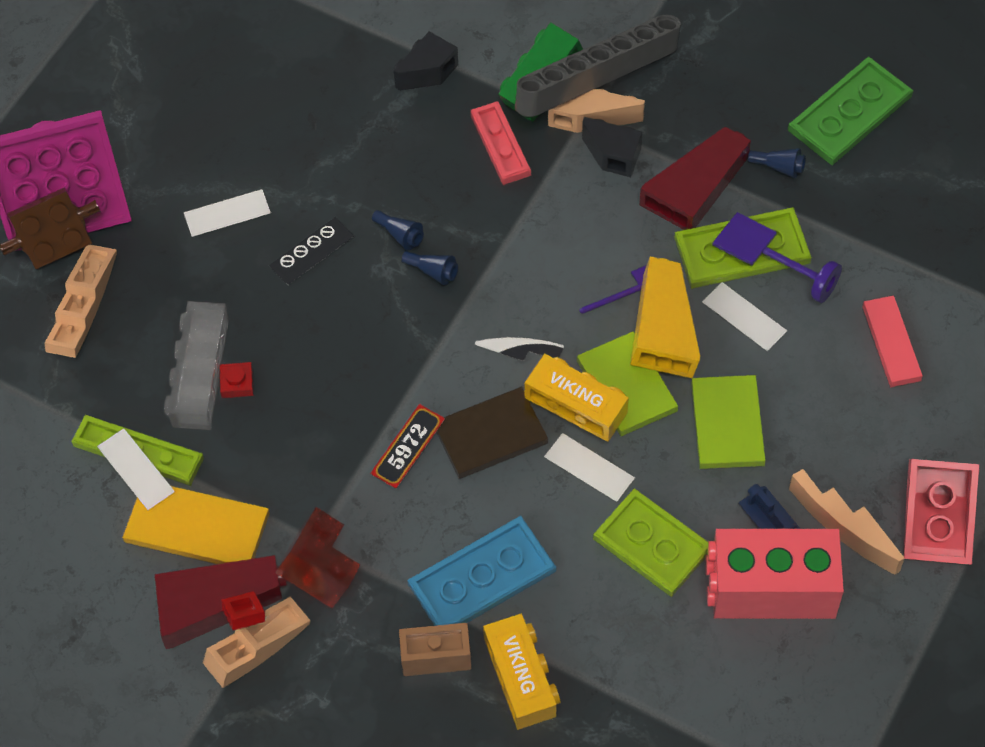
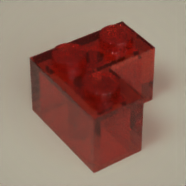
[275,507,360,608]

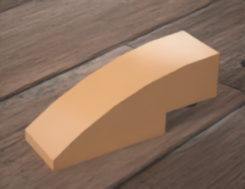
[203,596,311,688]

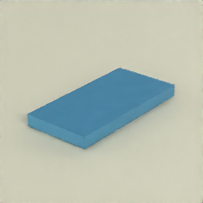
[407,516,556,626]

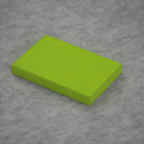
[577,331,678,437]
[691,375,765,469]
[593,488,708,597]

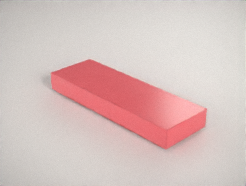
[470,101,531,185]
[862,295,923,388]

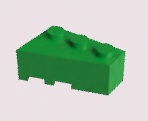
[498,22,583,122]

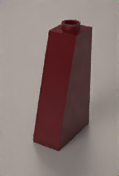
[639,127,751,230]
[155,555,287,649]

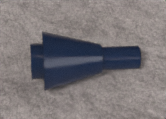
[748,148,806,178]
[372,210,424,250]
[402,251,458,285]

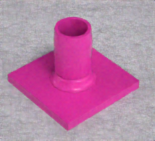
[0,110,132,251]

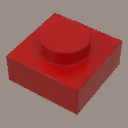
[220,362,254,398]
[221,591,266,630]

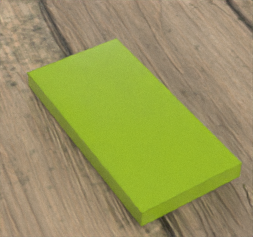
[674,207,812,289]

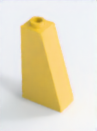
[630,256,700,378]

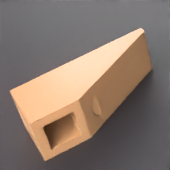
[548,89,645,133]

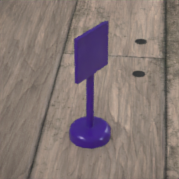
[712,212,842,304]

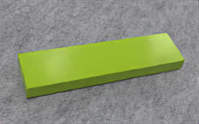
[71,415,204,486]

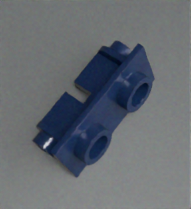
[738,484,801,529]

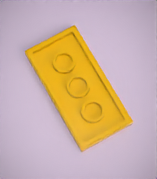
[122,486,270,564]

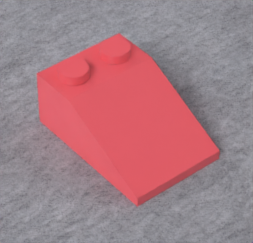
[904,459,979,565]

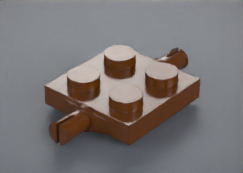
[0,187,101,269]

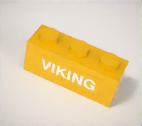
[524,353,629,442]
[483,613,561,730]

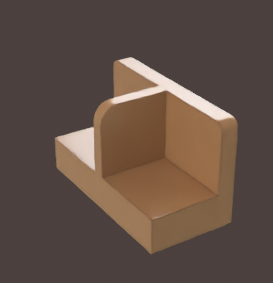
[399,623,472,676]

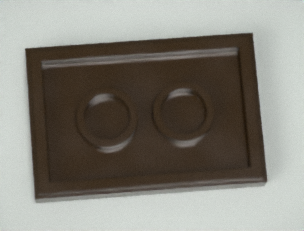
[436,386,548,479]

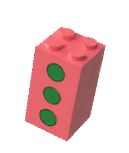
[706,529,844,619]

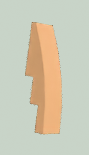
[45,245,117,358]
[789,469,905,575]

